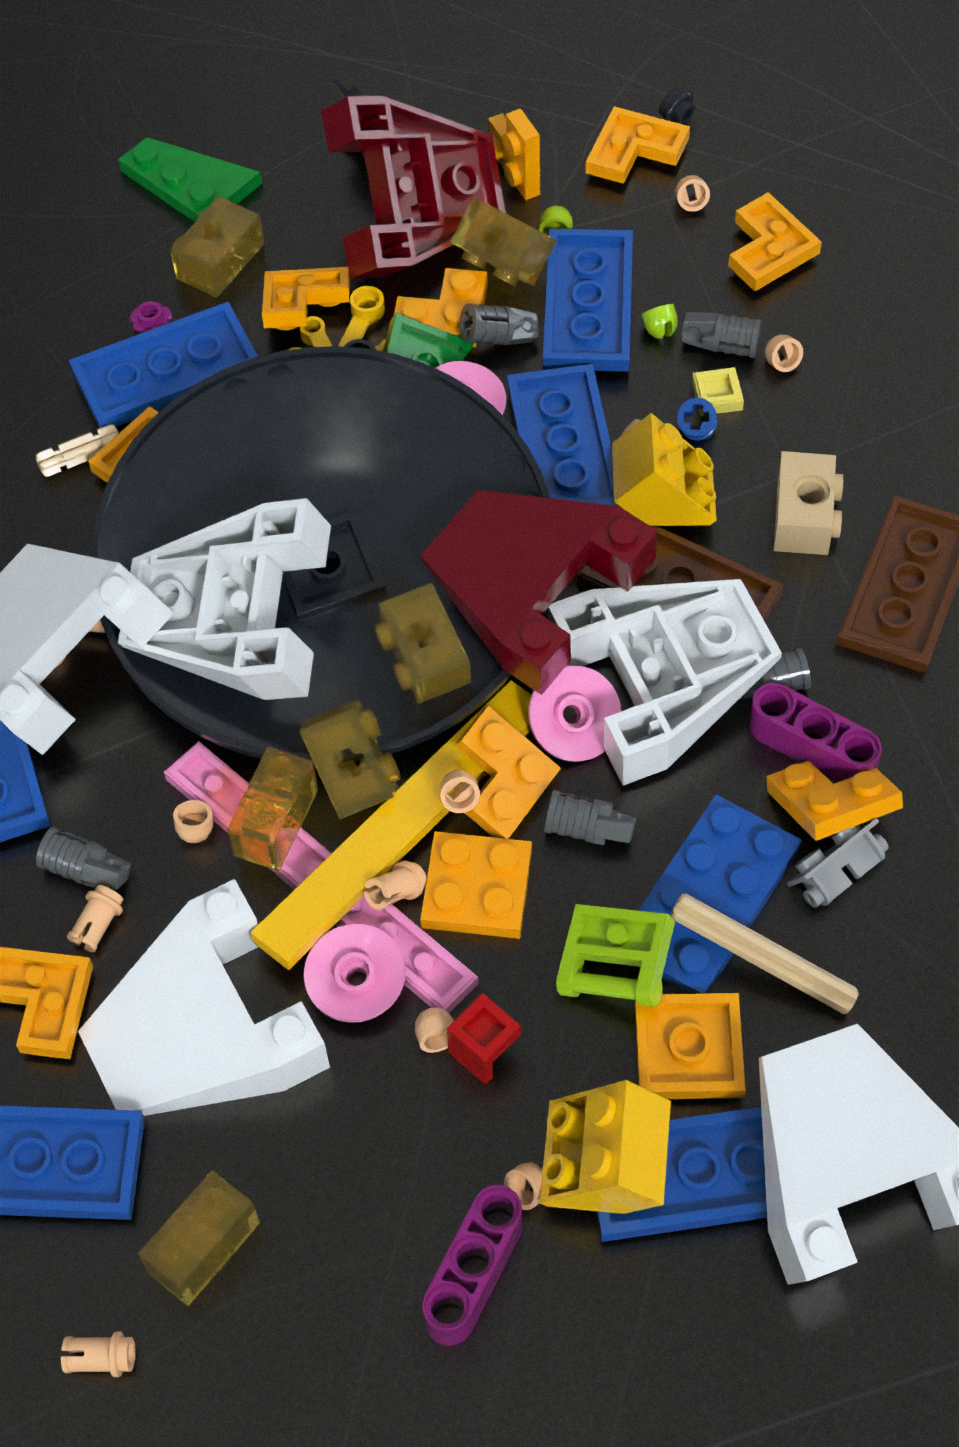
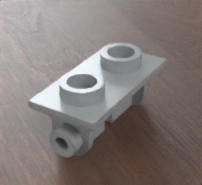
[786,818,889,908]

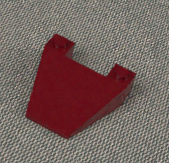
[321,96,507,279]
[420,490,657,695]

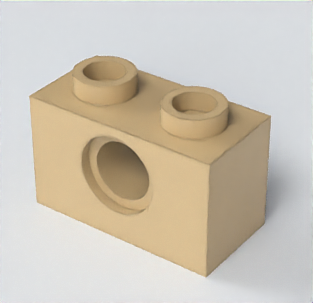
[773,451,843,555]

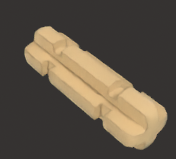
[36,424,119,477]

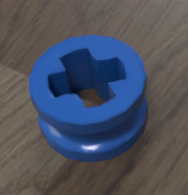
[677,397,718,441]

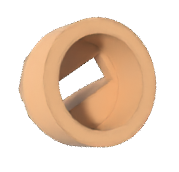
[675,175,710,212]
[764,334,803,372]
[439,770,480,813]
[173,800,213,843]
[415,1007,454,1053]
[504,1161,542,1210]

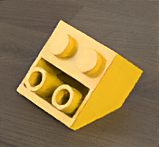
[612,413,717,526]
[539,1080,671,1214]

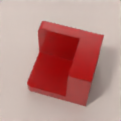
[447,993,521,1085]

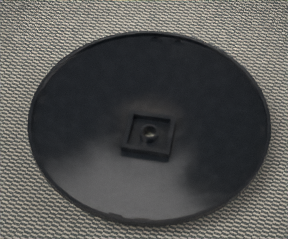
[91,346,551,765]

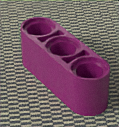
[749,683,882,783]
[422,1185,523,1346]

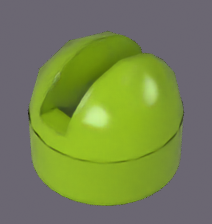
[539,205,573,241]
[641,304,678,339]

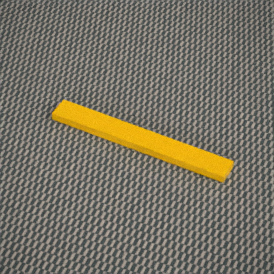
[250,681,531,970]

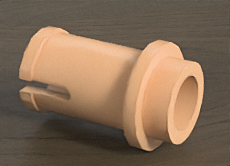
[364,861,427,910]
[67,885,123,952]
[61,1331,135,1377]

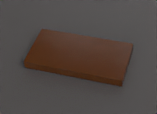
[836,495,959,673]
[577,526,784,621]

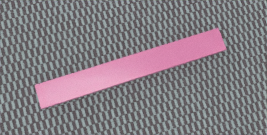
[164,741,478,1013]

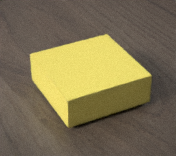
[692,367,744,416]

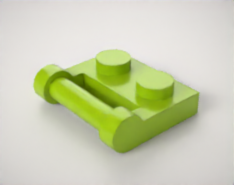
[556,904,675,1008]

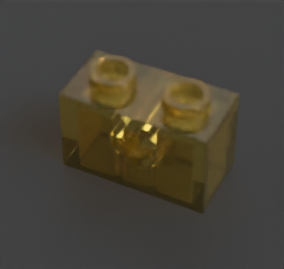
[170,196,264,298]
[450,196,557,287]
[375,583,471,704]
[299,699,401,819]
[227,747,318,871]
[138,1170,260,1306]

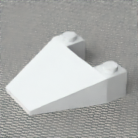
[118,498,331,700]
[0,544,174,755]
[548,579,782,785]
[78,879,330,1116]
[759,1024,959,1285]

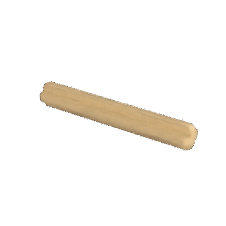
[671,894,859,1014]

